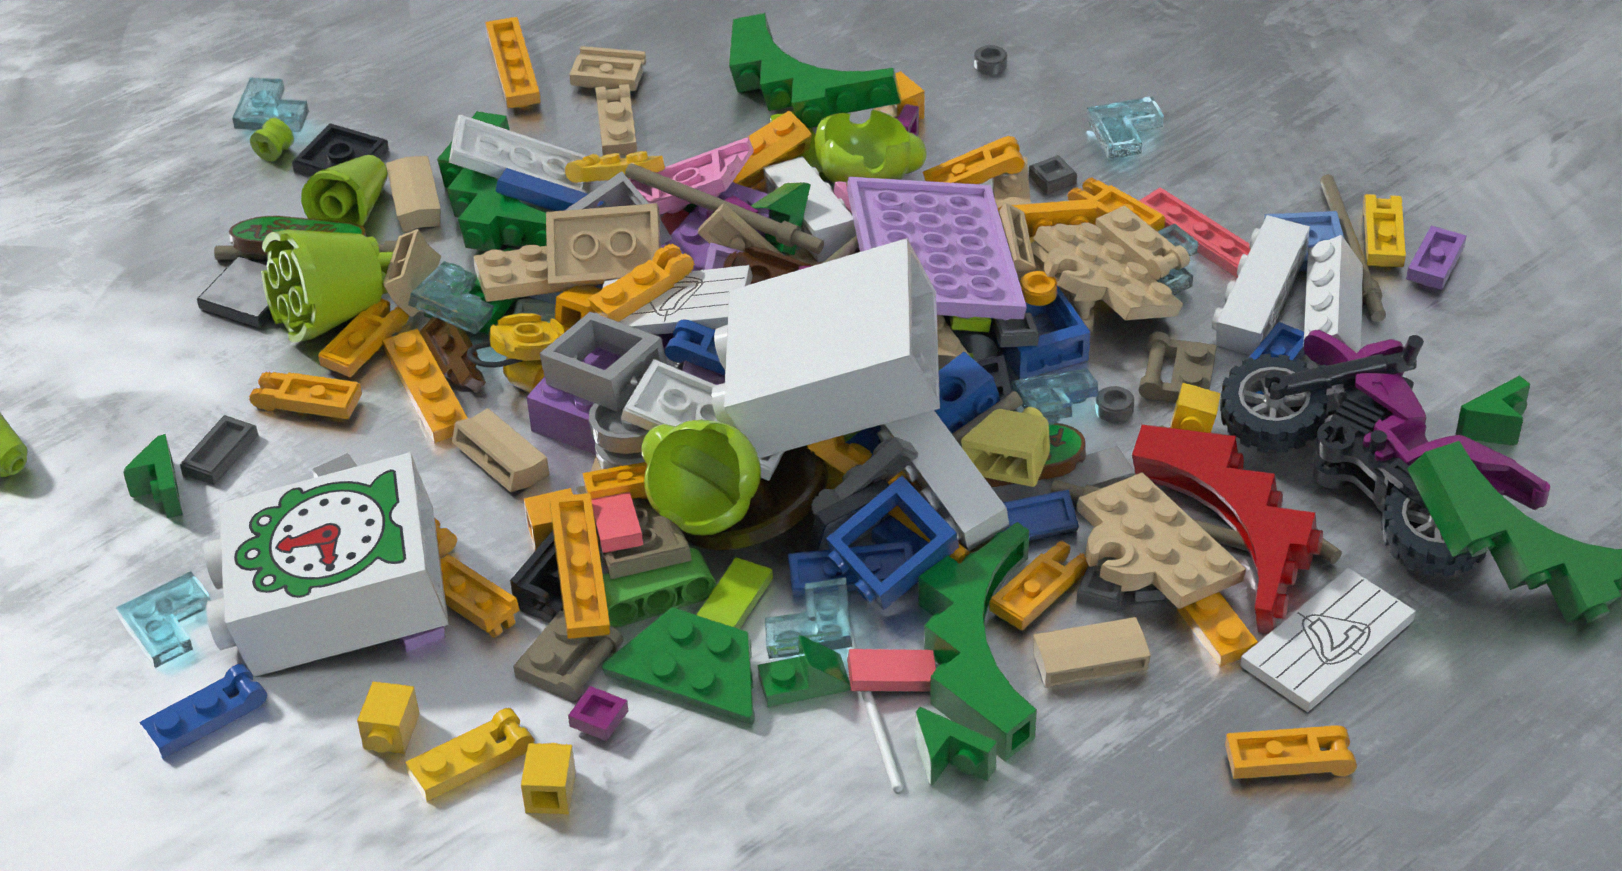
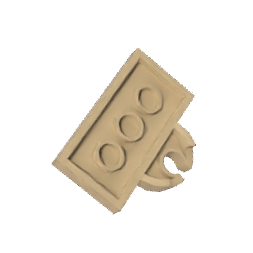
[1034,222,1183,320]
[1076,473,1246,609]

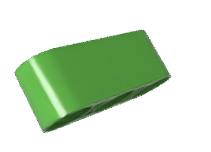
[603,548,716,628]

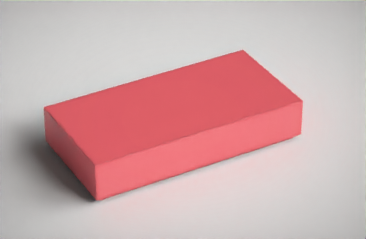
[591,492,644,553]
[847,649,936,692]

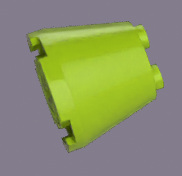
[261,229,388,343]

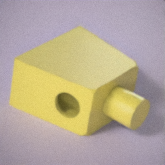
[961,407,1050,487]

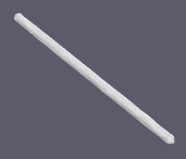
[836,614,904,793]

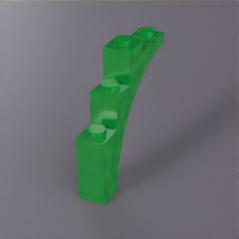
[729,13,901,129]
[437,111,547,251]
[1407,441,1622,623]
[918,522,1037,762]

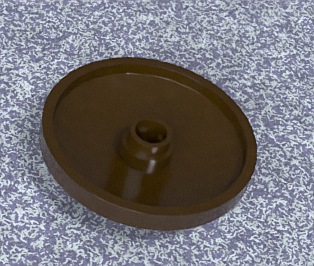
[680,445,828,550]

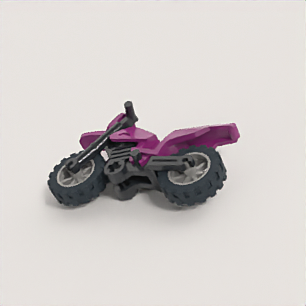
[1220,330,1550,576]

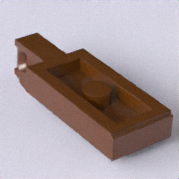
[419,305,486,393]

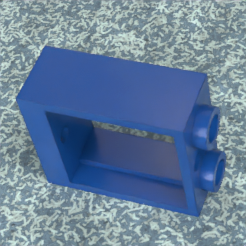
[988,285,1091,380]
[826,476,959,610]

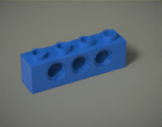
[845,352,1001,457]

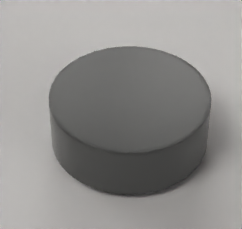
[974,45,1007,75]
[1095,386,1135,423]

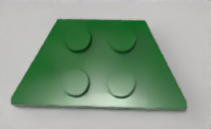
[602,607,755,725]

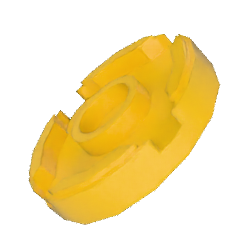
[490,313,566,361]

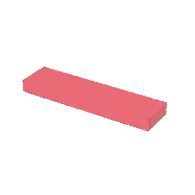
[1139,187,1251,278]

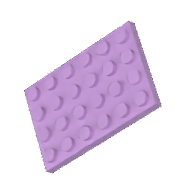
[847,177,1026,320]

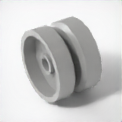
[589,403,649,469]

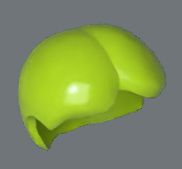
[815,109,927,185]
[641,419,761,536]

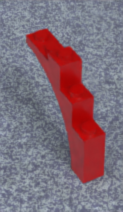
[1132,424,1323,634]

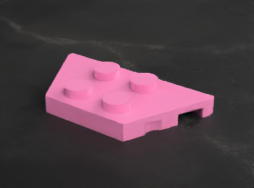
[630,137,754,214]

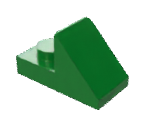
[751,182,811,255]
[1455,375,1531,445]
[123,434,183,518]
[757,635,851,707]
[916,707,997,786]

